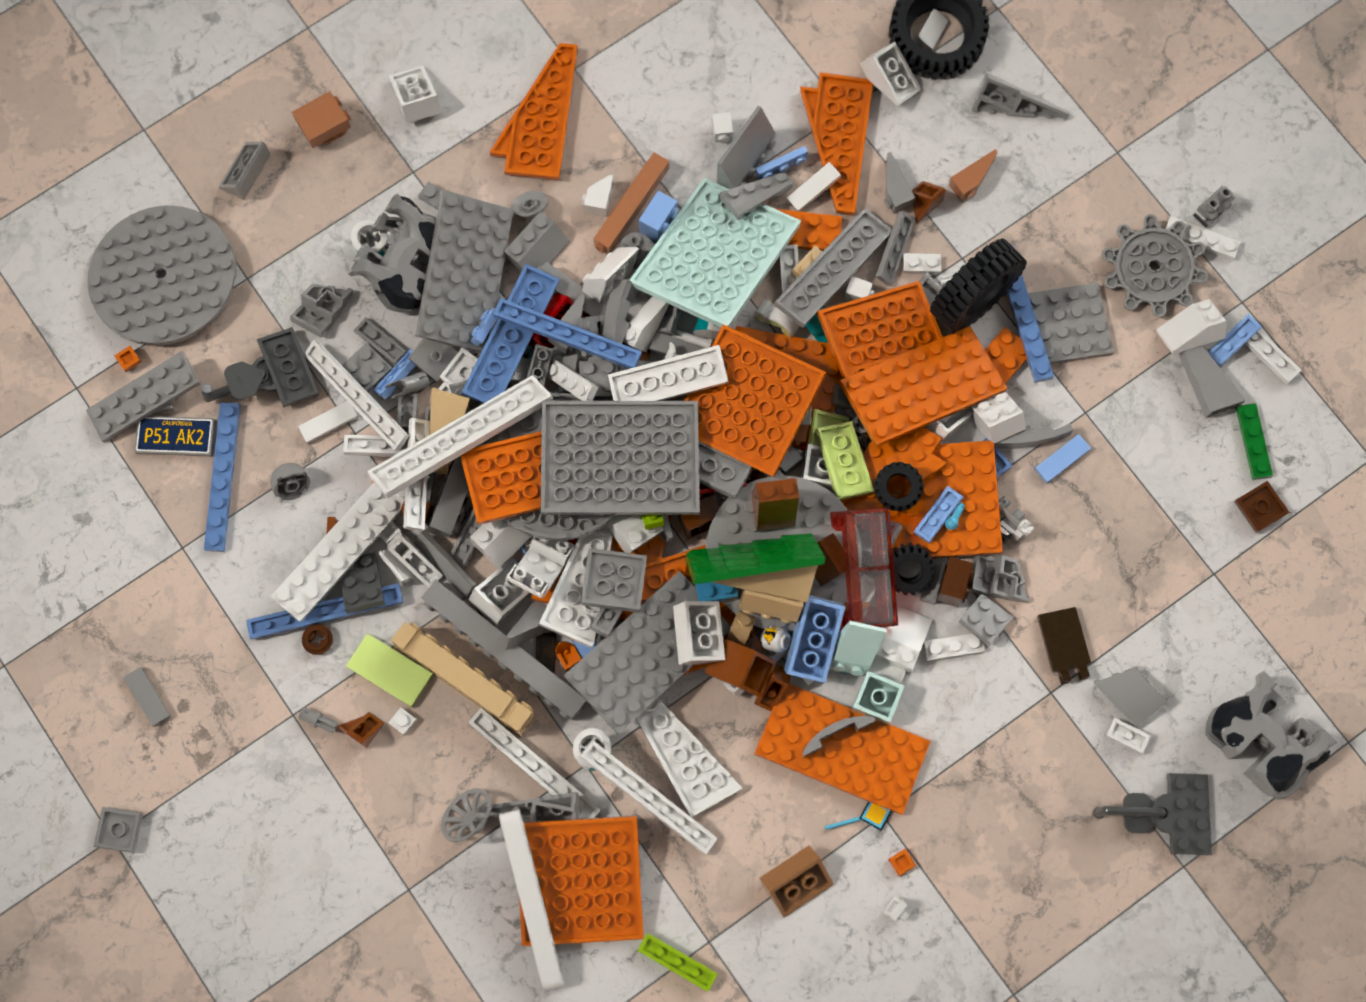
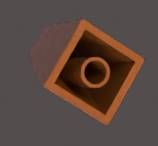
[751,478,799,532]

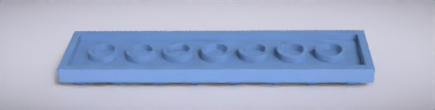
[461,264,560,404]

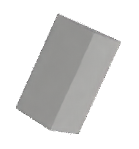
[219,141,271,200]

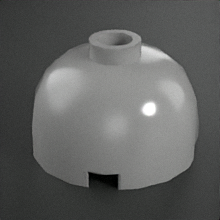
[270,463,311,500]

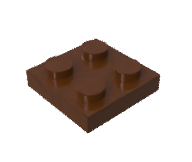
[1234,481,1290,533]

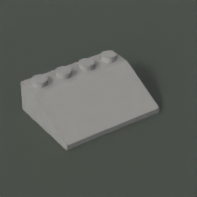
[717,105,776,189]

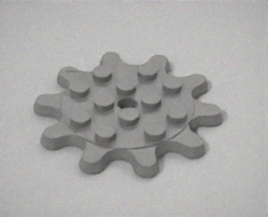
[1102,214,1208,317]

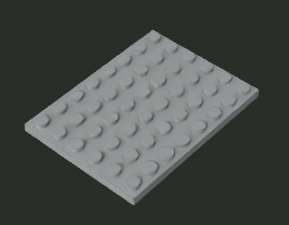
[541,401,700,515]

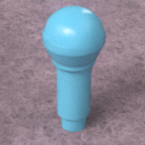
[945,503,965,530]

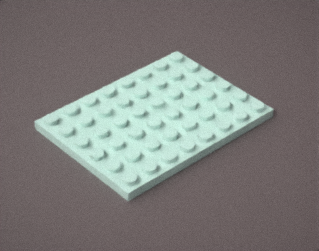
[629,178,801,328]

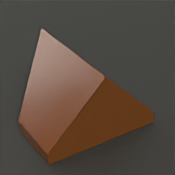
[912,181,946,224]
[337,712,384,748]

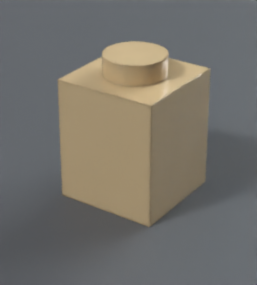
[727,611,756,646]

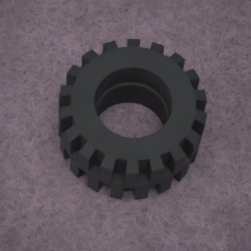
[874,462,924,512]
[885,543,935,596]

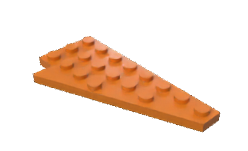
[490,43,578,180]

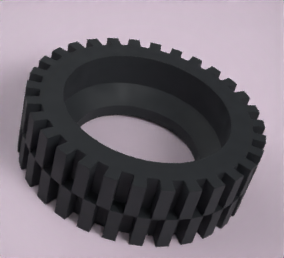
[889,0,989,80]
[930,238,1027,334]

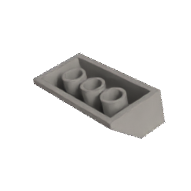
[425,456,470,537]

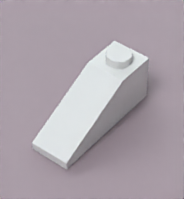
[623,296,669,352]
[387,531,443,588]

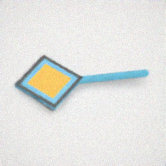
[824,802,892,831]

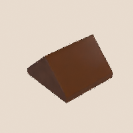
[815,533,854,587]

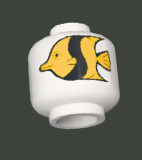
[760,626,791,653]

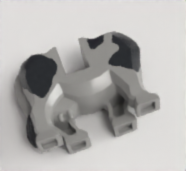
[348,193,436,312]
[1206,671,1337,800]

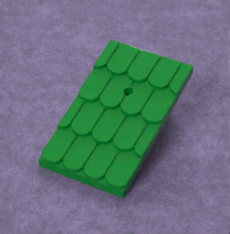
[685,533,825,602]

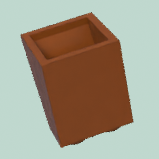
[704,638,777,698]

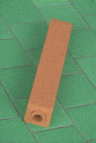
[593,152,669,254]

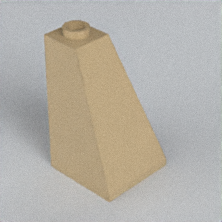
[429,388,470,475]

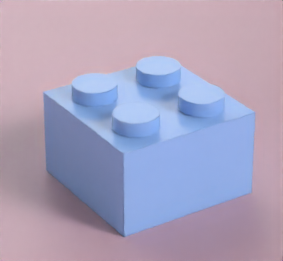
[639,190,679,243]

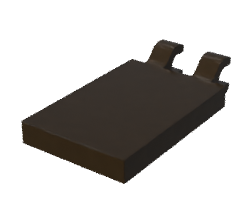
[1037,607,1091,684]

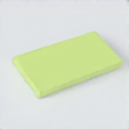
[815,421,874,500]
[346,633,433,707]

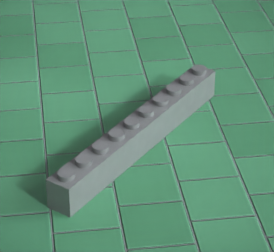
[421,580,588,720]

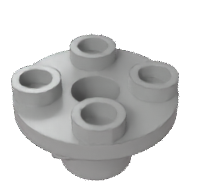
[619,232,654,269]

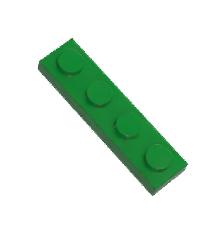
[1236,403,1273,480]

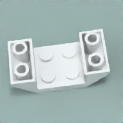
[506,537,575,598]

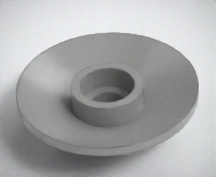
[512,191,548,217]

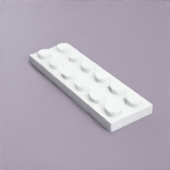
[608,345,729,401]

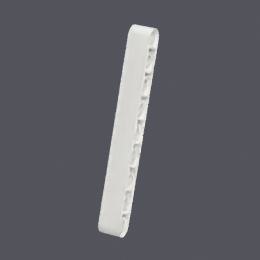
[499,809,564,991]

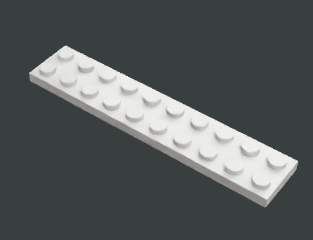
[367,375,554,499]
[270,475,430,623]

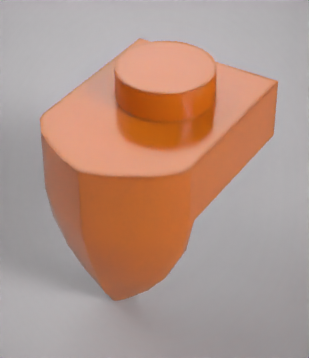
[555,641,582,672]

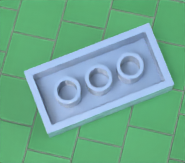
[784,595,845,683]

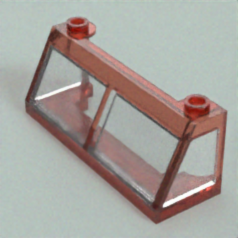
[830,508,898,631]

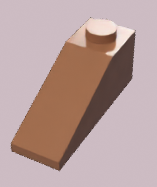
[949,149,998,202]

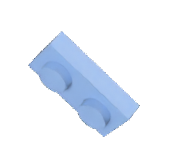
[470,308,497,346]

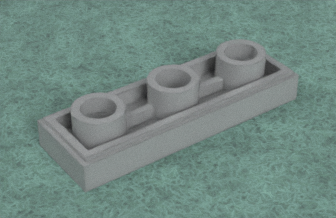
[527,344,554,386]

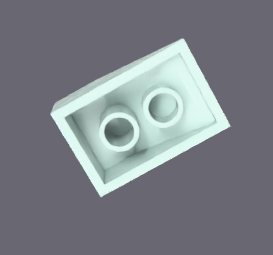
[829,621,887,676]

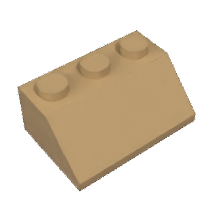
[739,589,804,624]

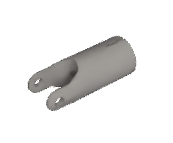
[385,371,429,399]

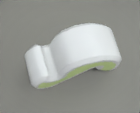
[755,300,800,338]

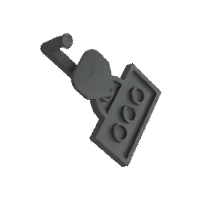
[200,327,319,408]
[1093,773,1212,856]

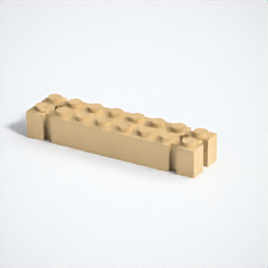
[390,622,535,737]

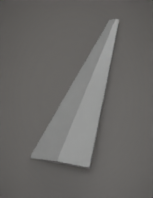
[972,72,1070,120]
[480,792,581,822]

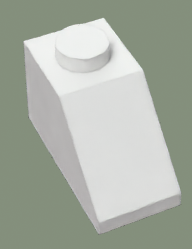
[582,175,614,216]

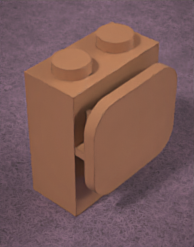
[292,91,351,148]

